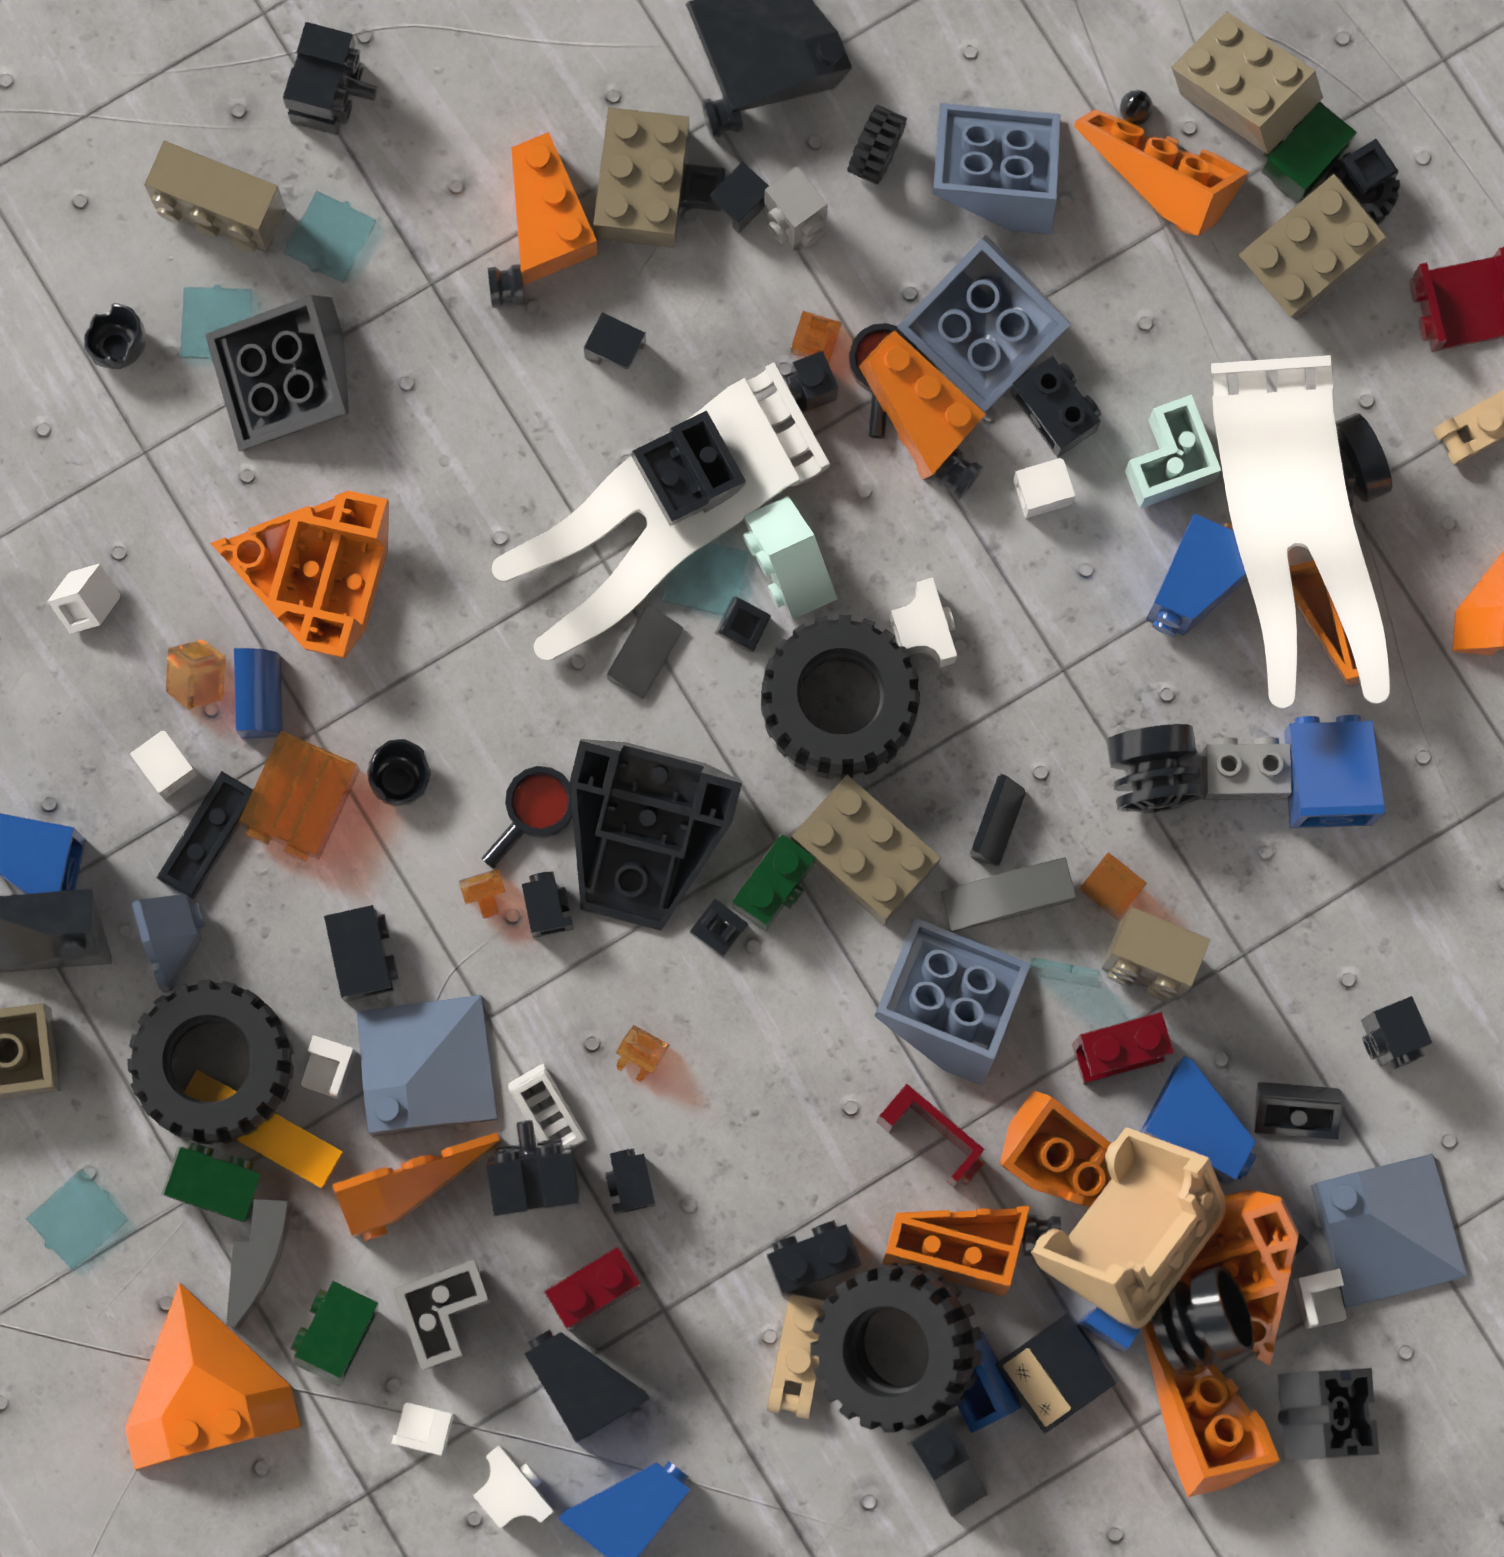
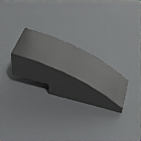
[941,857,1076,932]
[226,1199,292,1328]

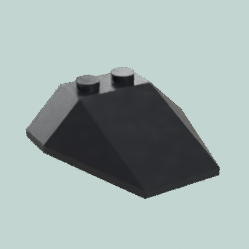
[570,739,743,931]

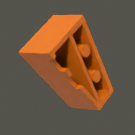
[511,132,598,285]
[859,331,986,480]
[1289,560,1361,686]
[882,1206,1030,1297]

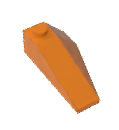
[1074,109,1249,236]
[1000,1090,1111,1207]
[332,1133,502,1242]
[1142,1321,1280,1498]

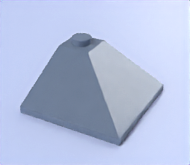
[933,103,1061,234]
[897,235,1071,412]
[874,917,1031,1086]
[357,995,497,1137]
[1310,1153,1467,1308]

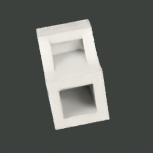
[890,577,957,668]
[473,1445,555,1529]

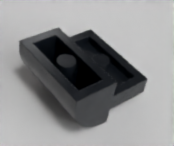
[631,410,746,526]

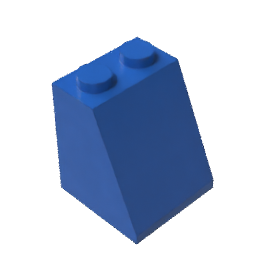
[1146,513,1248,636]
[1284,715,1385,829]
[0,813,86,894]
[1140,1056,1257,1185]
[558,1461,691,1557]

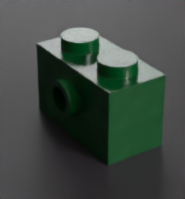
[1261,102,1357,203]
[732,834,815,931]
[161,1141,261,1222]
[290,1281,379,1387]

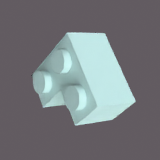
[1125,395,1221,509]
[743,496,837,619]

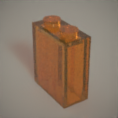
[239,731,360,862]

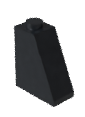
[524,1329,650,1443]
[907,1420,988,1517]

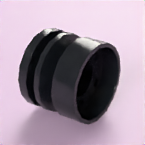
[1335,413,1393,509]
[1106,724,1204,813]
[1152,1266,1255,1374]

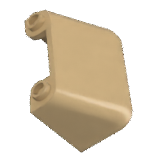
[1031,1127,1226,1329]

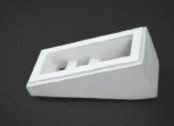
[508,1064,587,1149]

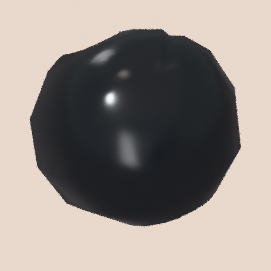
[84,303,145,369]
[367,739,431,807]

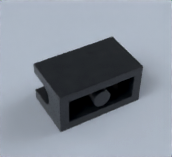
[324,905,399,1002]

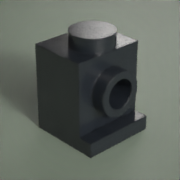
[784,351,838,413]
[522,871,574,938]
[605,1148,656,1215]

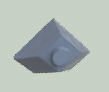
[131,894,205,993]

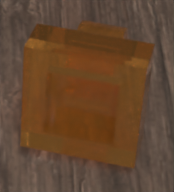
[790,311,842,364]
[459,868,506,919]
[616,1025,670,1082]

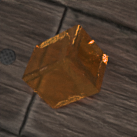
[166,639,226,709]
[1080,852,1147,920]

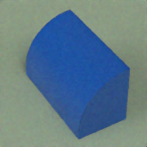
[234,648,283,739]
[1078,1307,1141,1351]
[958,1331,1021,1433]

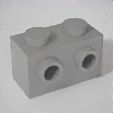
[764,166,828,251]
[1202,737,1292,800]

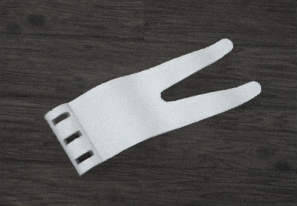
[1211,355,1390,709]
[492,362,830,661]

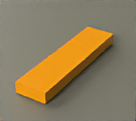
[184,1069,344,1189]

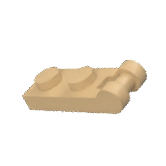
[1432,390,1504,466]
[766,1294,825,1420]

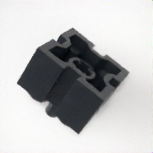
[283,21,378,135]
[486,1120,579,1216]
[1277,1368,1379,1461]

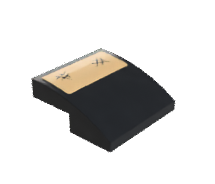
[995,1312,1119,1435]

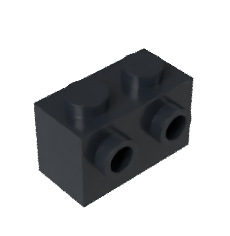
[1010,356,1101,458]
[1361,996,1432,1069]
[766,1220,862,1296]

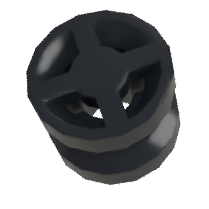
[701,97,744,139]
[488,264,525,308]
[933,448,983,500]
[1023,1214,1061,1257]

